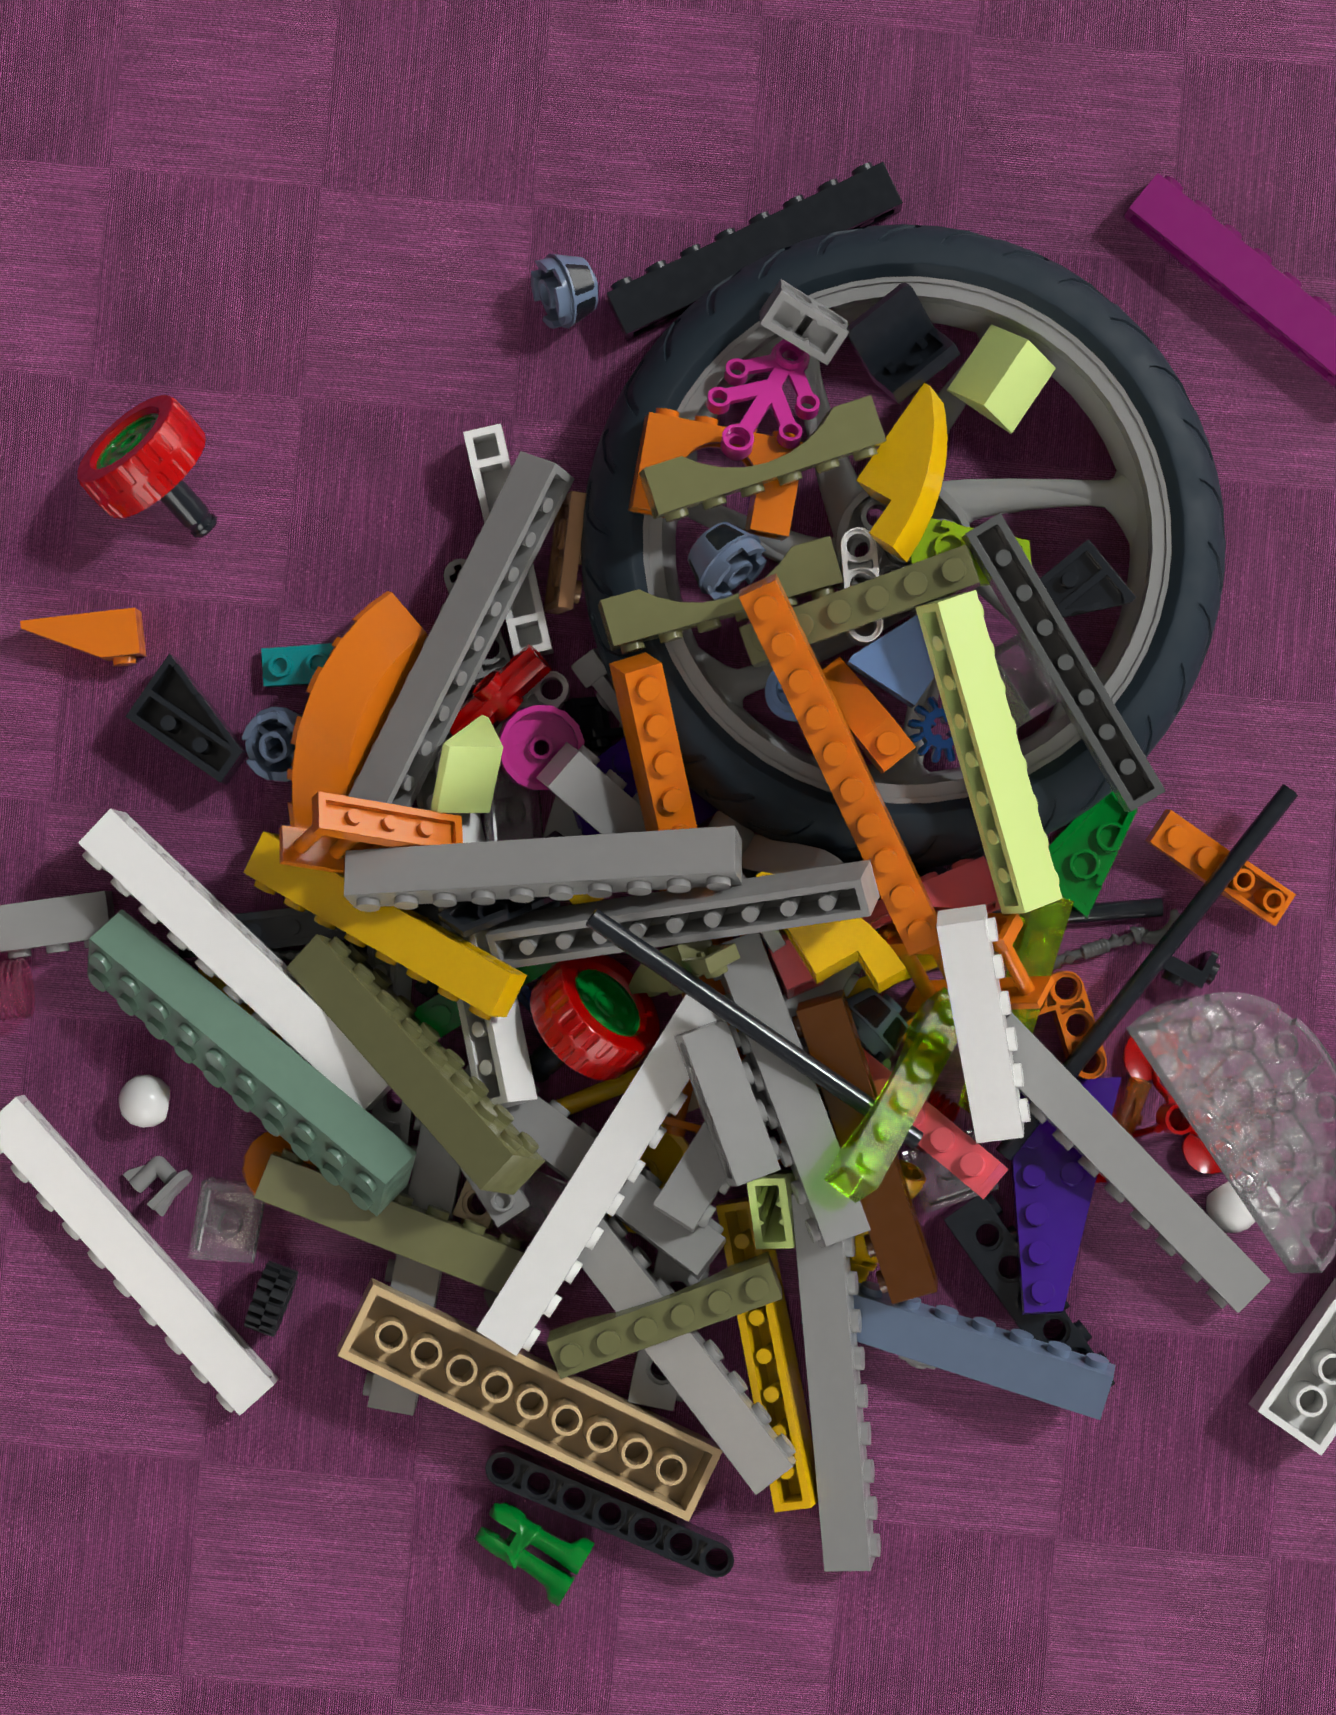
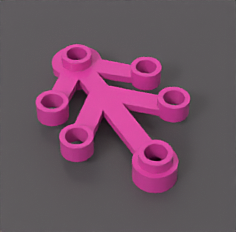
[706,339,820,461]

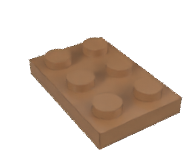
[544,491,587,615]

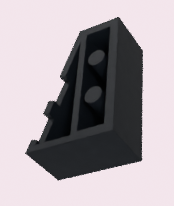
[125,653,248,785]

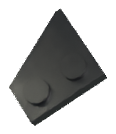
[1040,539,1137,618]

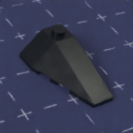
[438,830,565,938]

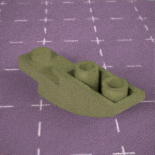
[629,939,741,997]

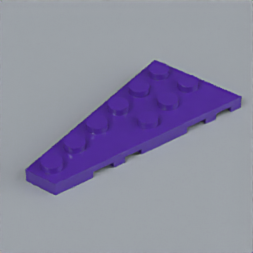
[1011,1077,1122,1315]

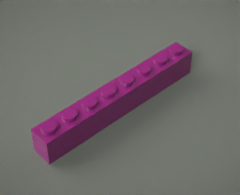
[1123,173,1336,389]

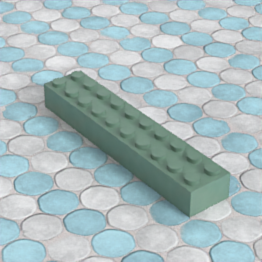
[87,909,417,1216]

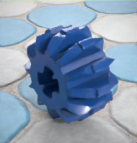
[907,696,955,763]

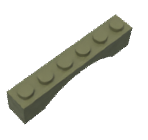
[639,395,886,523]
[598,536,844,654]
[739,545,980,668]
[547,1252,782,1379]

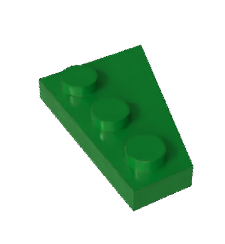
[1048,791,1138,919]

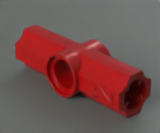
[450,644,552,736]

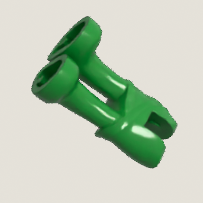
[474,1502,595,1607]

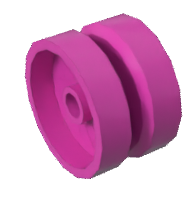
[498,705,584,790]

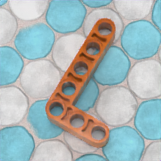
[902,971,1107,1079]

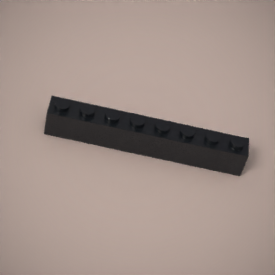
[607,162,903,341]

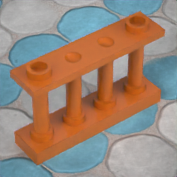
[279,791,463,874]
[878,913,1054,1012]

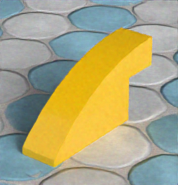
[856,383,948,563]
[755,871,906,994]

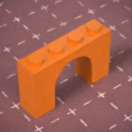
[628,408,804,541]

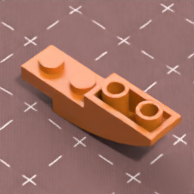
[1145,809,1296,926]

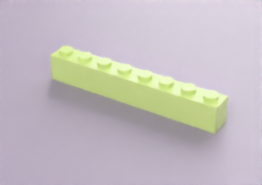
[915,590,1062,914]

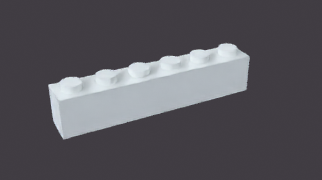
[936,904,1031,1144]

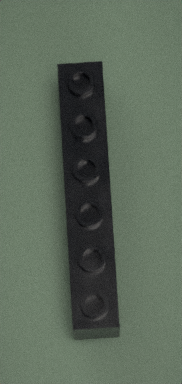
[940,1192,1115,1386]

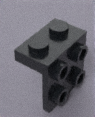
[847,283,960,404]

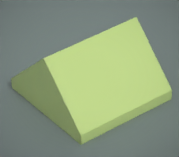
[947,324,1056,434]
[430,715,503,813]

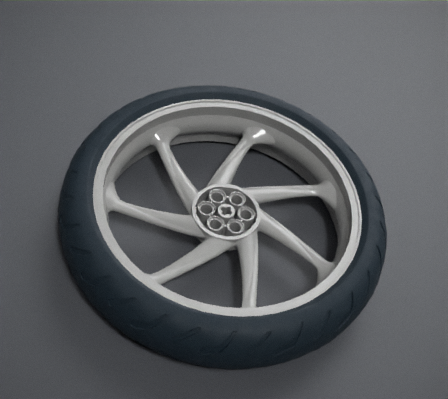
[581,224,1226,868]

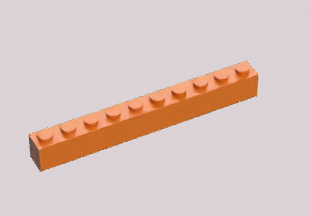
[739,573,939,956]
[609,652,731,1025]

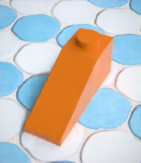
[20,607,146,666]
[822,656,916,774]

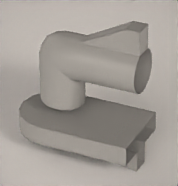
[123,1156,193,1217]

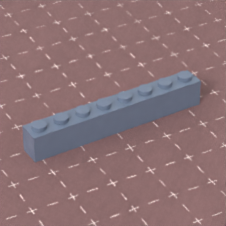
[801,1281,1116,1420]

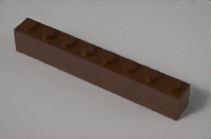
[792,989,938,1304]

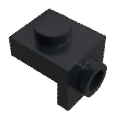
[564,697,624,751]
[1161,951,1220,988]

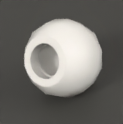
[119,1075,170,1128]
[1206,1179,1260,1233]

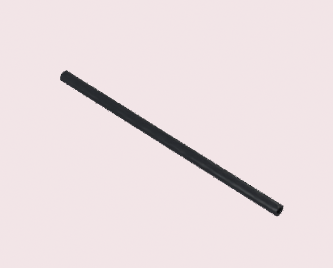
[996,784,1298,1161]

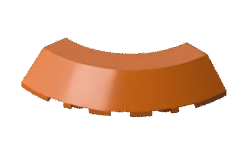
[287,591,428,829]

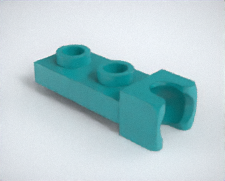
[261,643,334,688]

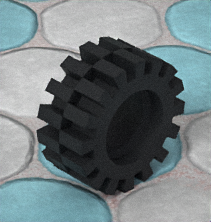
[244,1261,299,1337]

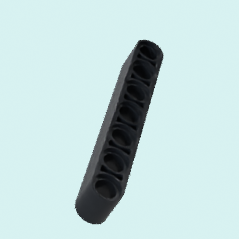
[485,1445,734,1578]

